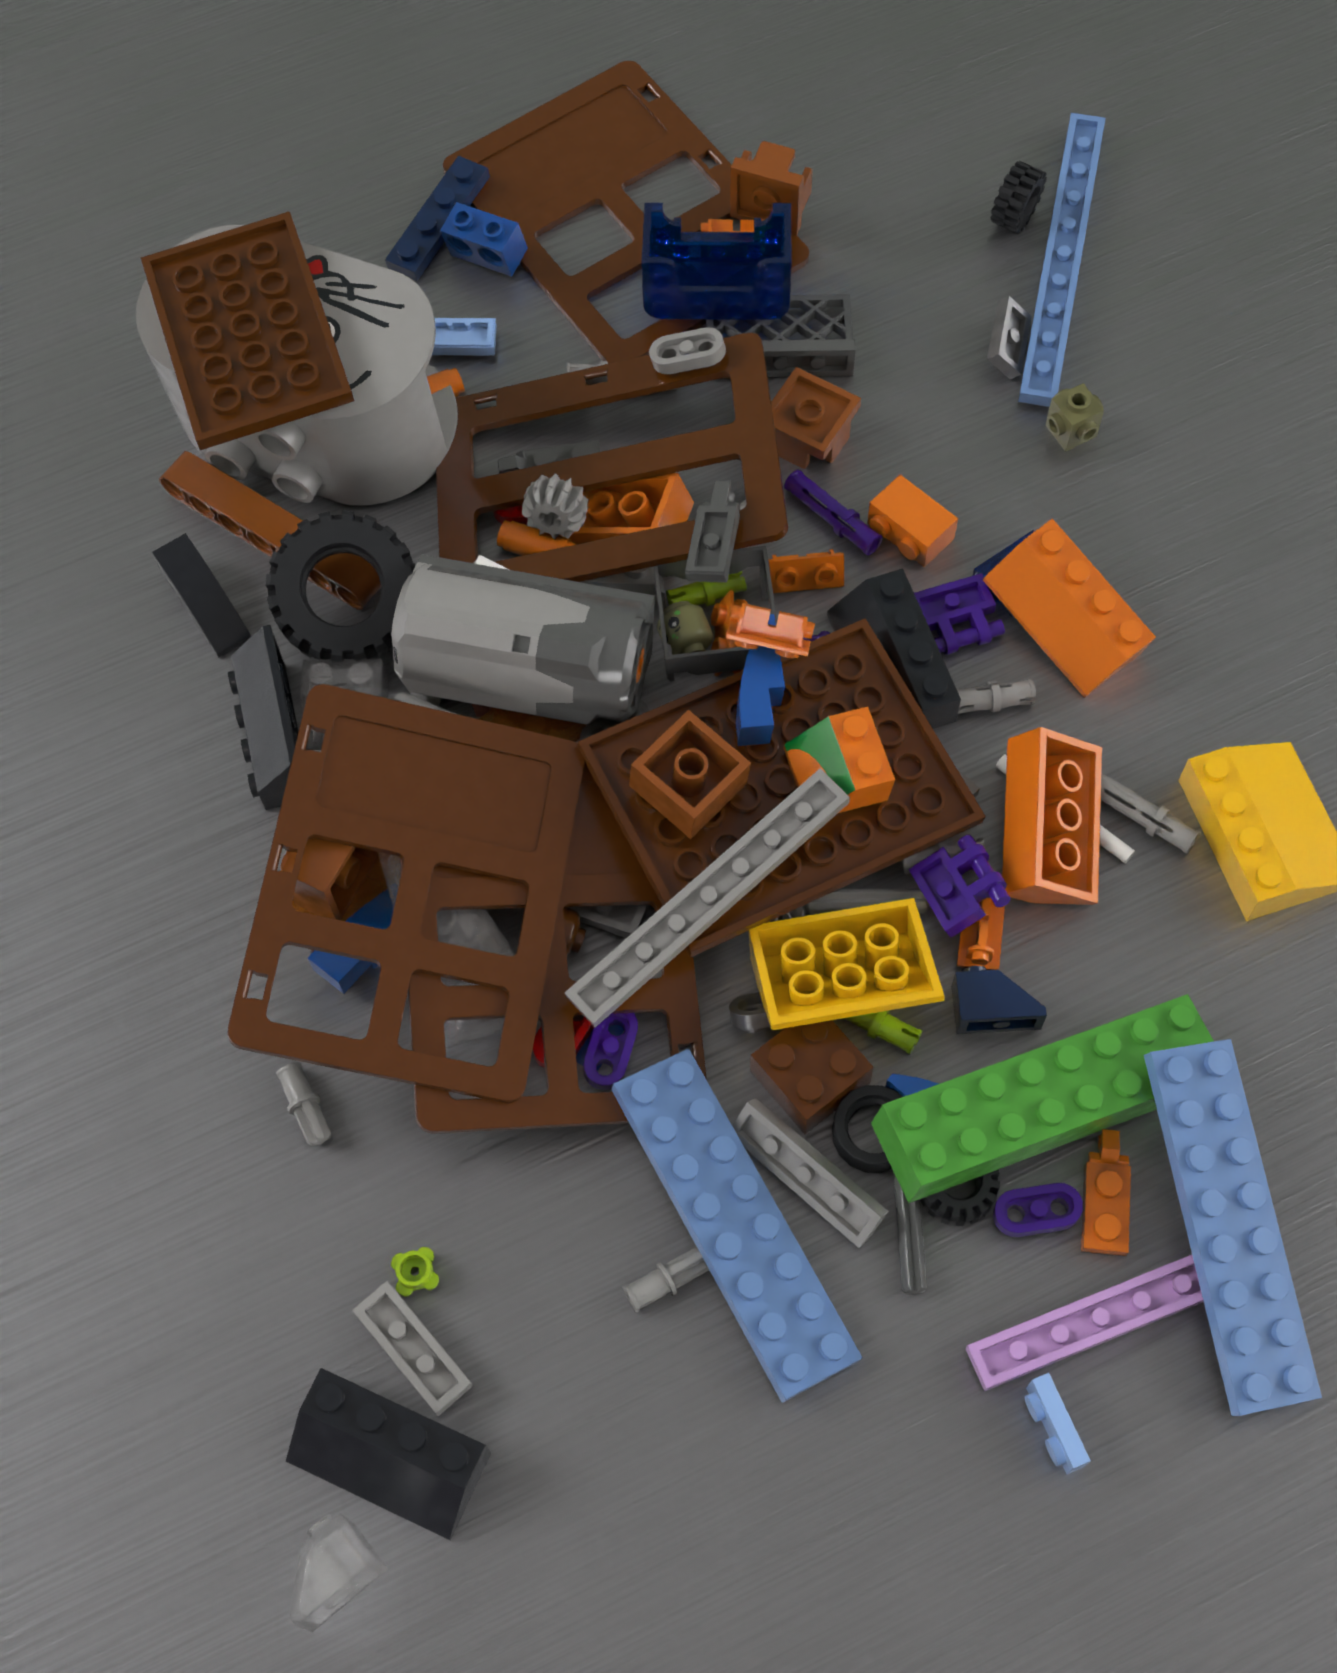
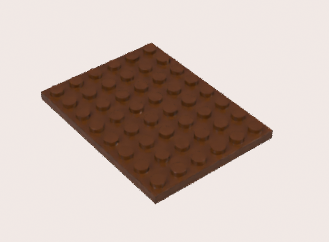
[578,618,986,958]

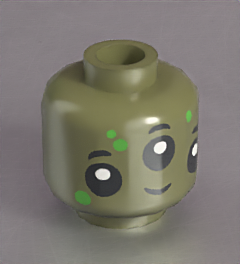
[656,601,714,655]

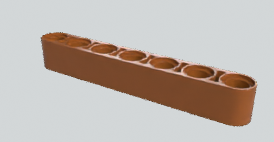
[159,451,381,610]

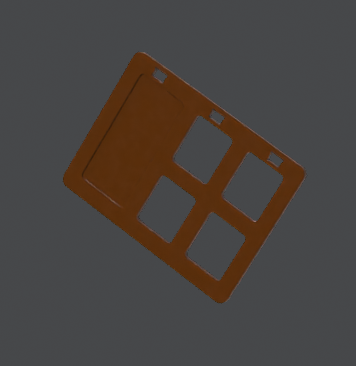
[443,61,809,364]
[227,684,585,1103]
[400,763,707,1134]

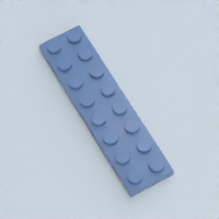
[1144,1039,1322,1416]
[611,1048,863,1403]

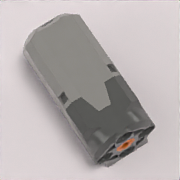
[391,554,655,725]

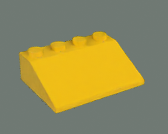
[1178,742,1337,921]
[748,898,945,1030]

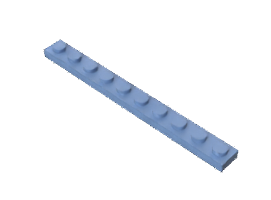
[1018,113,1106,407]

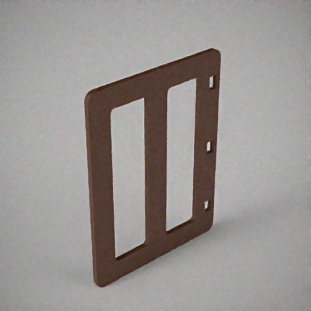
[436,333,788,582]

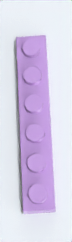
[966,1255,1204,1392]

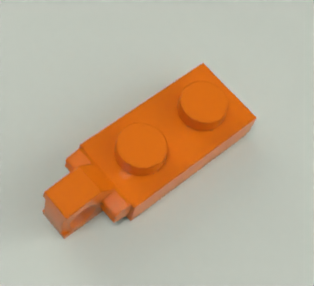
[1081,1129,1131,1256]

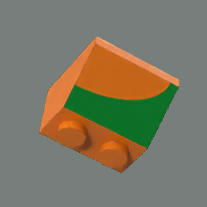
[783,707,895,813]

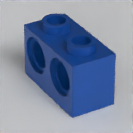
[440,202,528,277]

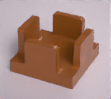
[730,141,813,235]
[771,367,861,469]

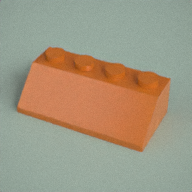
[983,518,1156,698]
[1002,727,1102,905]

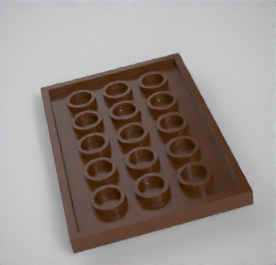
[141,211,355,451]

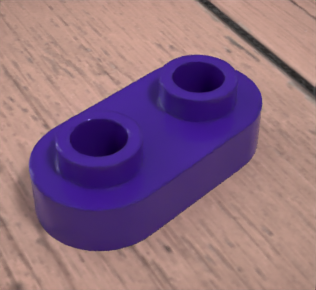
[583,1013,638,1090]
[993,1183,1083,1237]

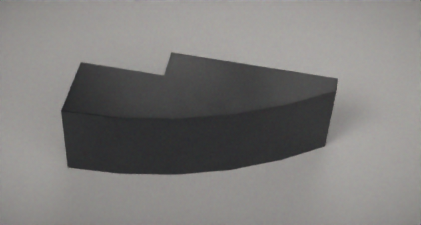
[152,533,251,658]

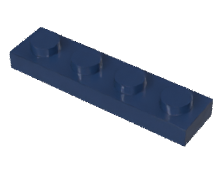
[385,156,490,281]

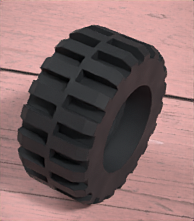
[266,510,415,667]

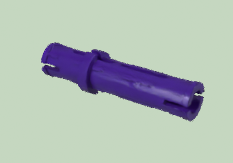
[784,469,883,556]

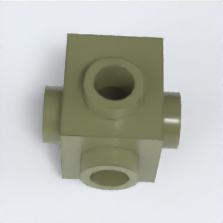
[1045,383,1104,452]

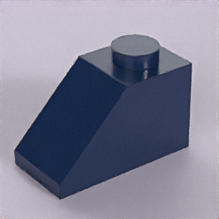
[951,966,1047,1034]

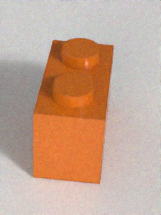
[867,474,958,568]

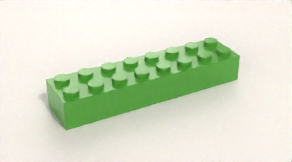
[871,994,1214,1203]

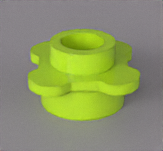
[391,1247,439,1297]

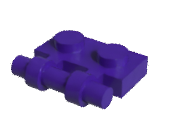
[914,573,1005,655]
[909,835,1011,938]

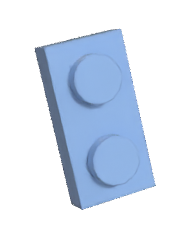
[1025,1373,1091,1475]

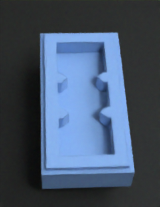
[432,318,497,356]

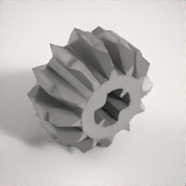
[522,473,589,539]

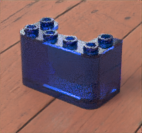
[642,203,792,320]

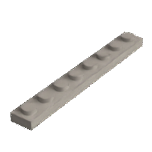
[565,768,850,1028]

